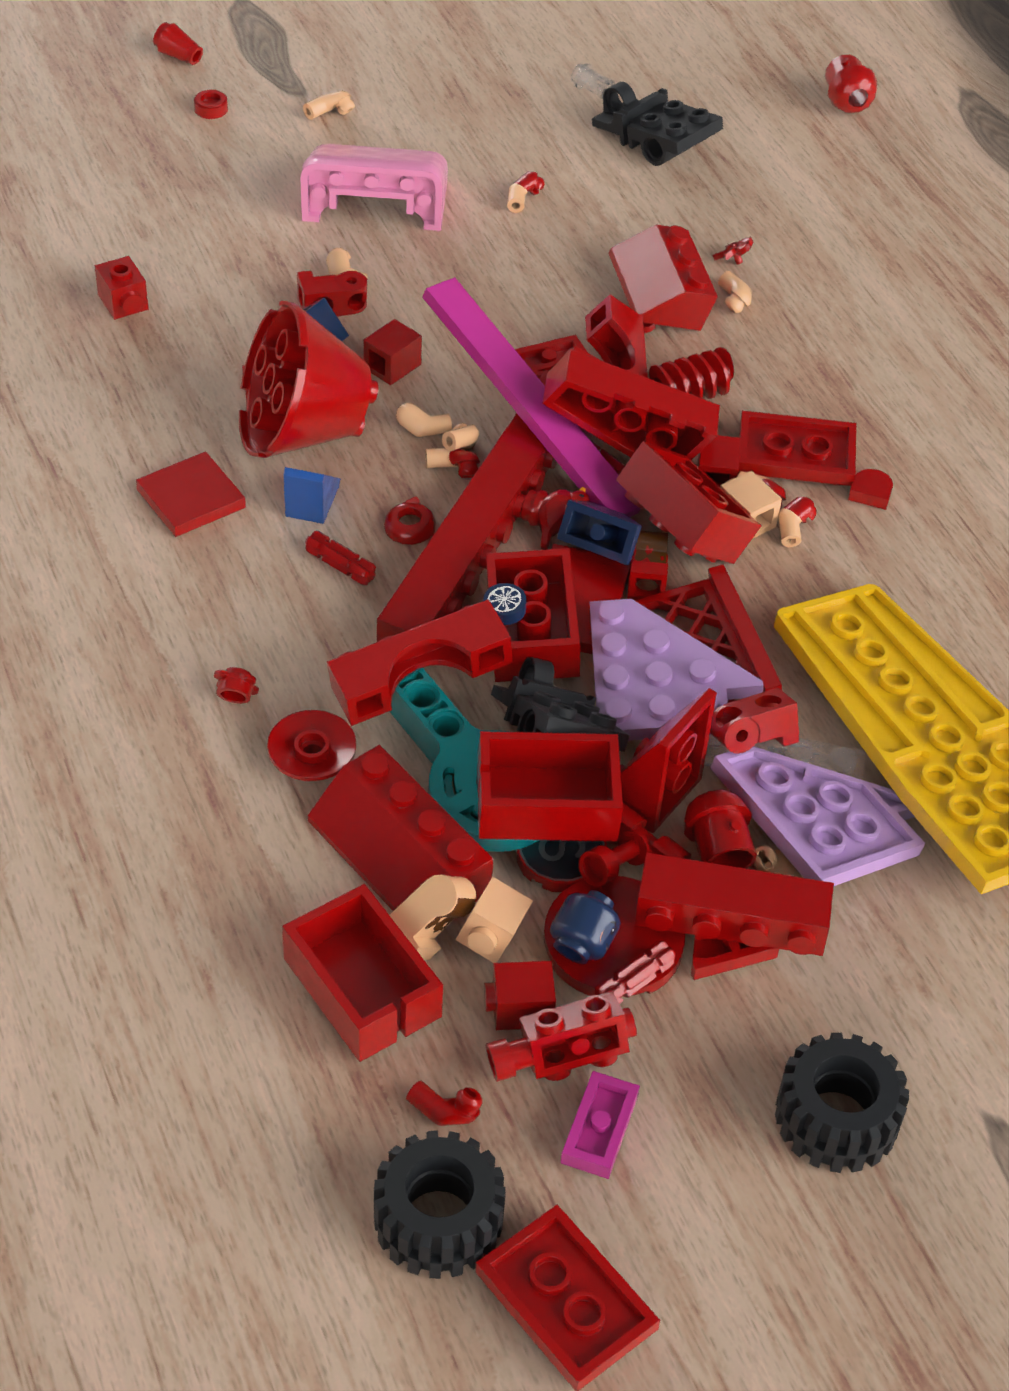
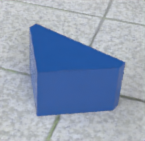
[283,467,341,524]

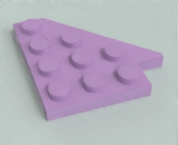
[590,599,763,741]

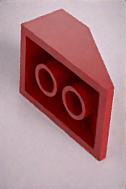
[620,688,717,834]

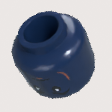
[550,890,621,964]

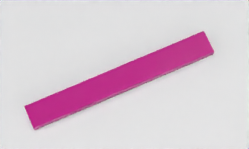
[422,277,641,517]

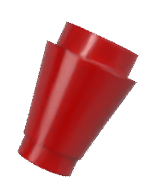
[153,22,203,65]

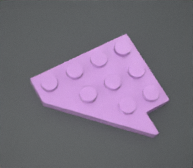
[710,746,925,886]

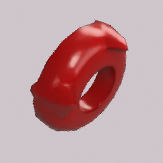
[384,496,436,545]

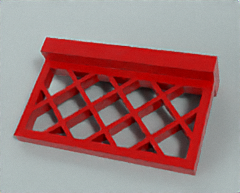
[635,564,782,703]

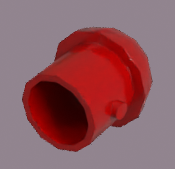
[825,54,877,113]
[684,789,757,869]

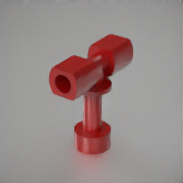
[579,802,692,887]

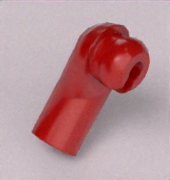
[406,1080,483,1126]

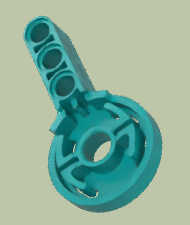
[389,668,539,852]

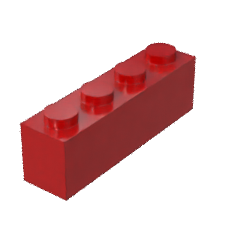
[635,852,834,956]

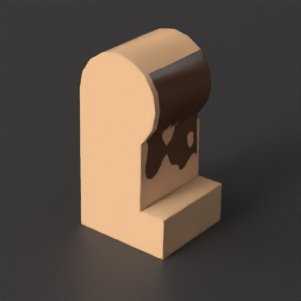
[390,875,476,960]

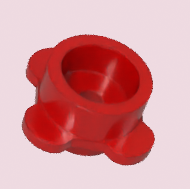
[214,667,259,704]

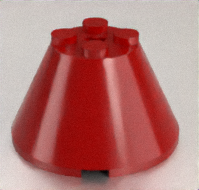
[239,301,378,458]

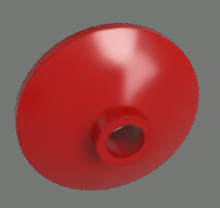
[267,710,356,781]

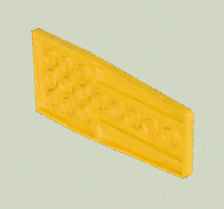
[773,584,1009,894]

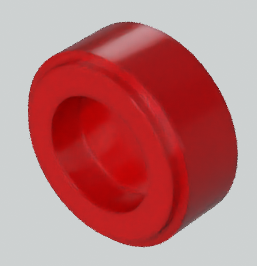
[194,89,228,119]

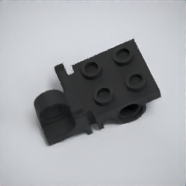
[592,81,723,166]
[491,657,630,752]

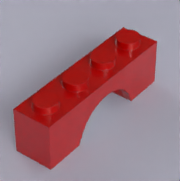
[585,294,648,378]
[327,599,512,726]

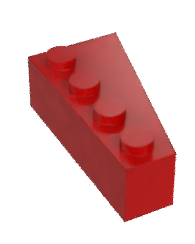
[542,349,720,460]

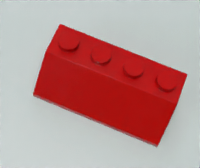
[308,744,493,911]

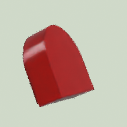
[848,469,893,510]

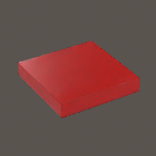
[136,451,246,537]

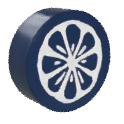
[483,583,526,625]

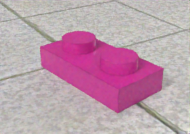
[560,1071,640,1179]

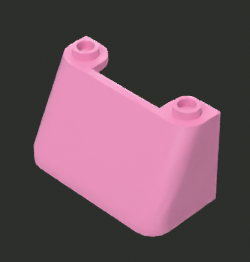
[300,144,448,231]

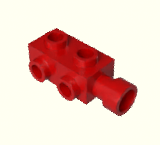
[486,991,637,1082]

